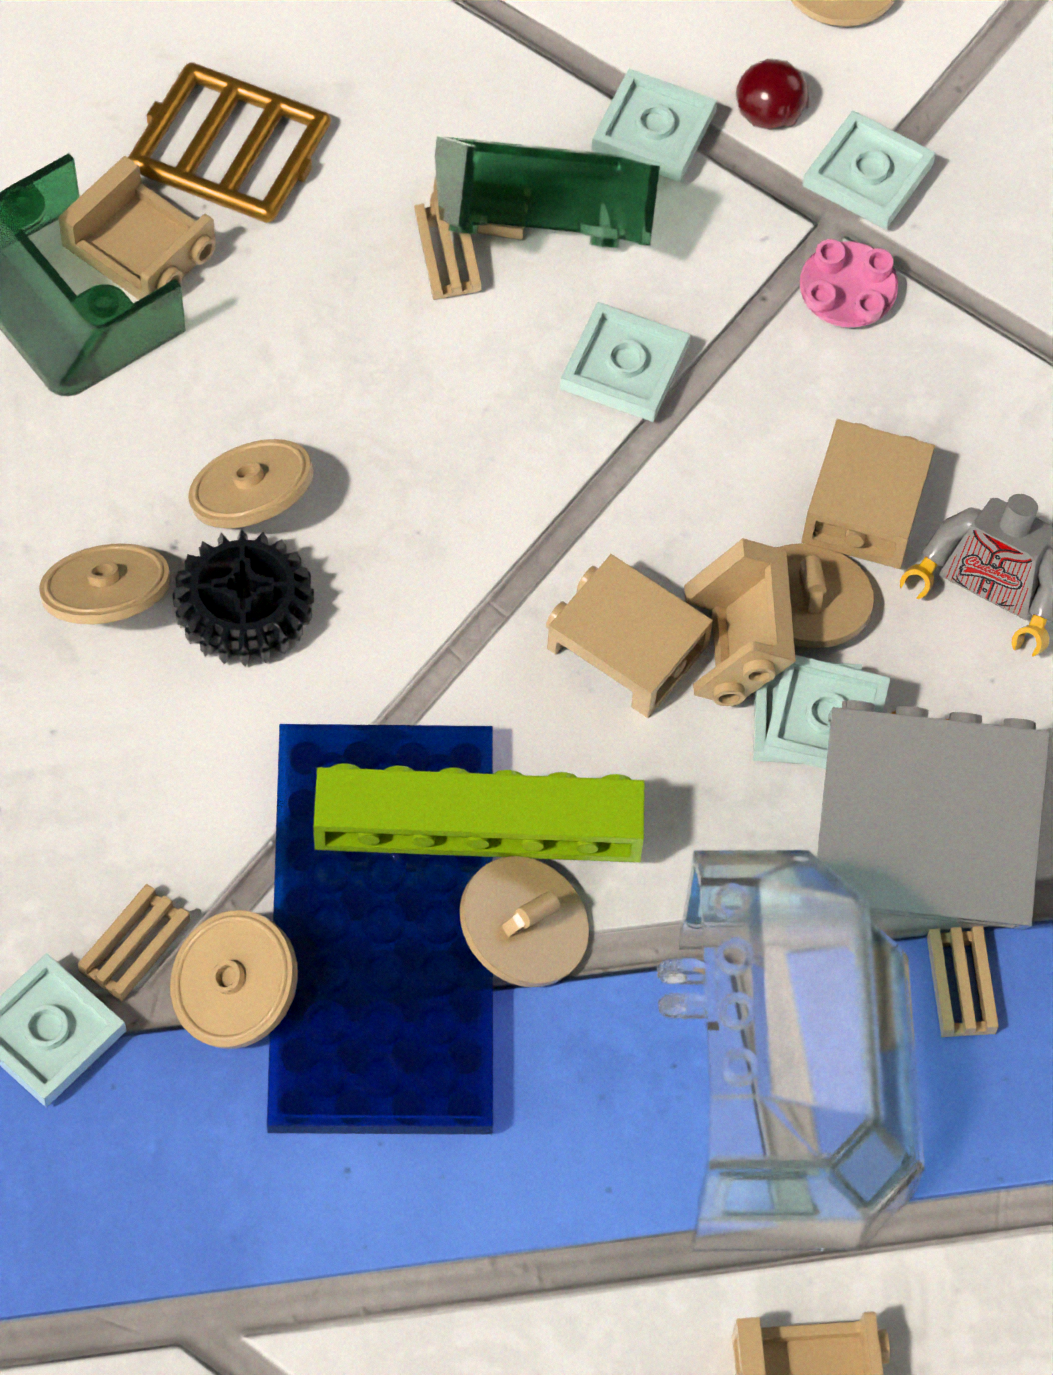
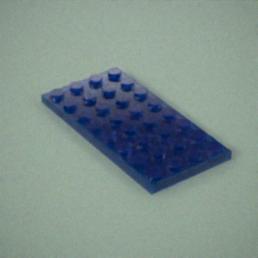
[267,724,493,1135]

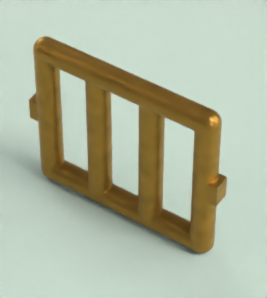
[128,62,331,223]

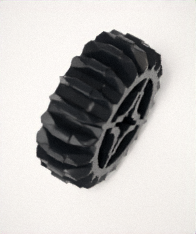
[172,529,314,667]

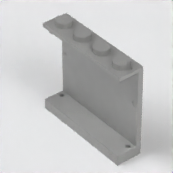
[809,700,1050,930]

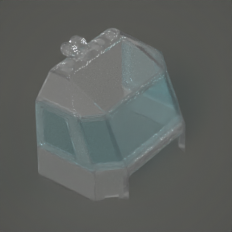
[657,850,925,1252]

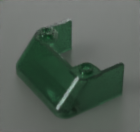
[434,136,660,248]
[0,153,186,396]

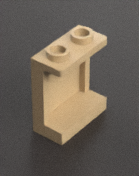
[58,155,216,308]
[801,419,935,569]
[684,538,796,706]
[546,554,713,718]
[732,1311,890,1375]

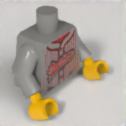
[900,494,1053,657]

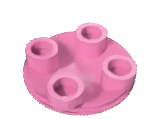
[800,239,898,327]

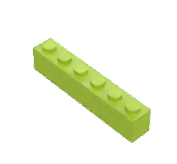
[314,763,645,863]

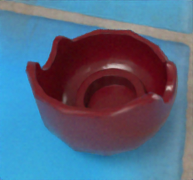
[736,58,809,129]

